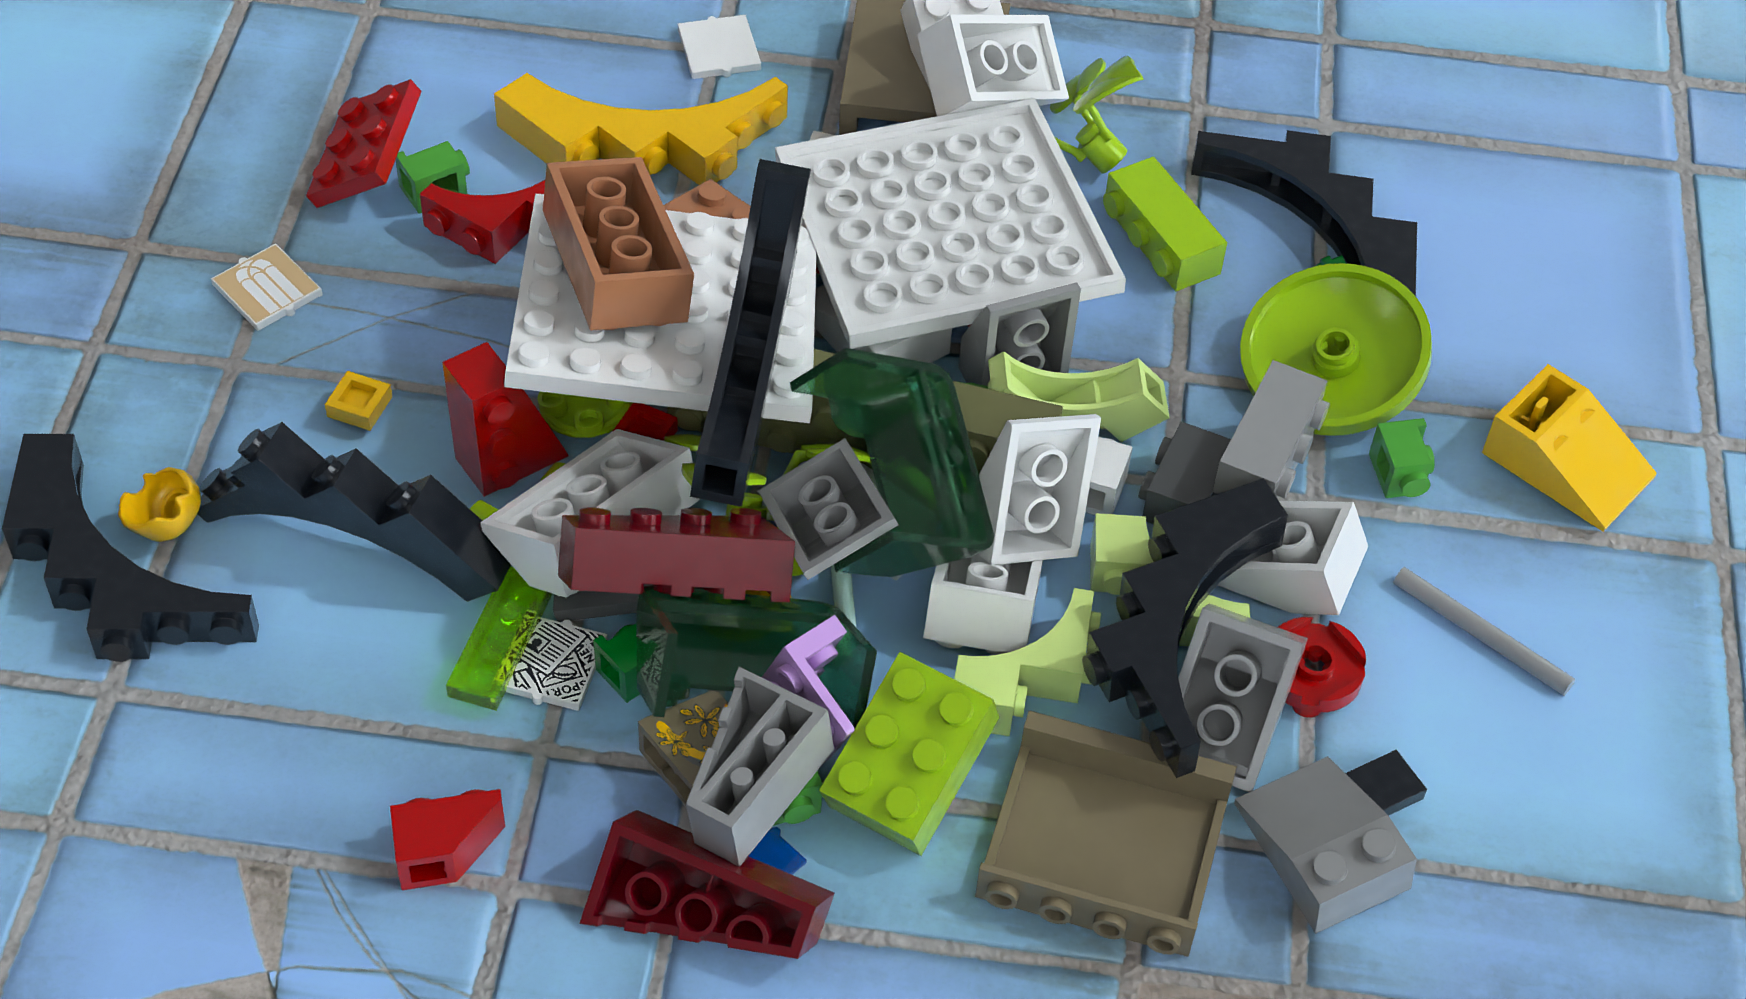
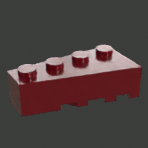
[558,507,795,603]

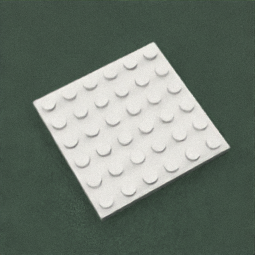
[775,98,1126,349]
[504,193,816,424]

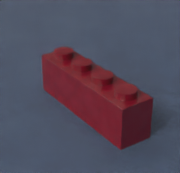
[579,810,835,959]

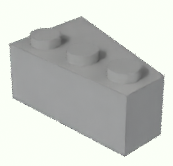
[1213,360,1330,499]
[686,667,834,867]

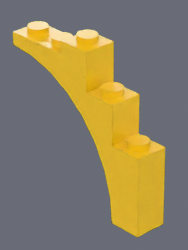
[494,73,788,185]

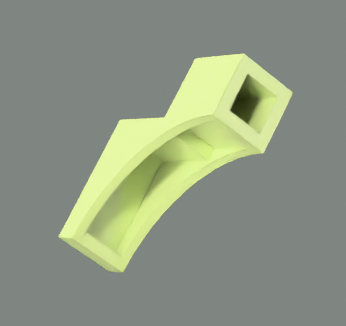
[988,351,1170,442]
[1090,513,1250,646]
[954,588,1101,736]

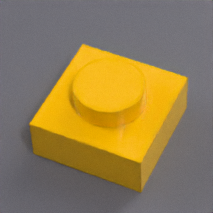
[324,371,393,431]

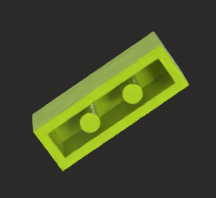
[1103,156,1228,292]

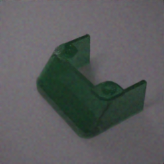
[789,348,994,577]
[636,586,877,729]

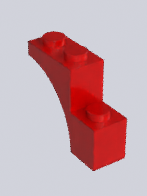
[420,180,545,264]

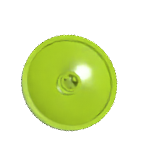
[1240,263,1432,436]

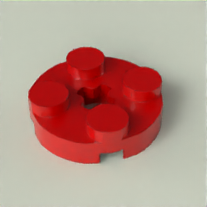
[1277,617,1366,718]

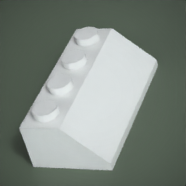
[480,429,700,598]

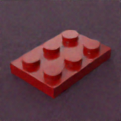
[306,79,422,208]

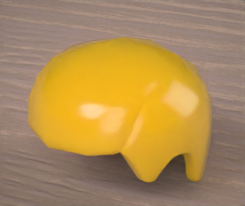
[118,467,201,542]

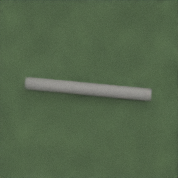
[1393,567,1575,696]

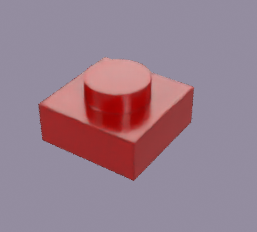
[612,403,678,441]

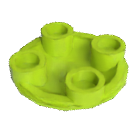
[537,391,633,438]

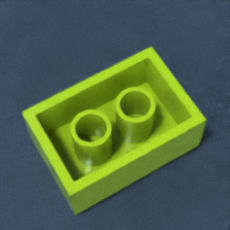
[819,652,1000,856]

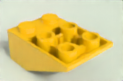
[1482,364,1657,532]

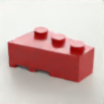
[442,342,569,497]

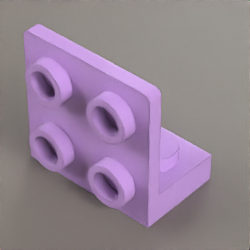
[762,615,855,763]

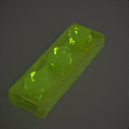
[446,567,553,711]

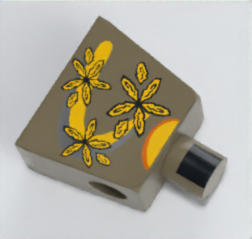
[638,691,728,806]

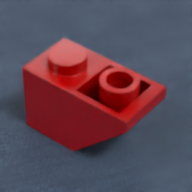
[390,789,506,891]

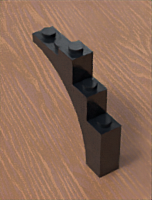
[1191,130,1417,296]
[690,159,811,507]
[197,422,511,602]
[2,434,259,662]
[1082,478,1288,778]

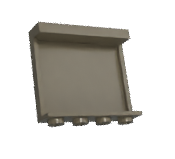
[839,0,1010,135]
[975,710,1237,957]

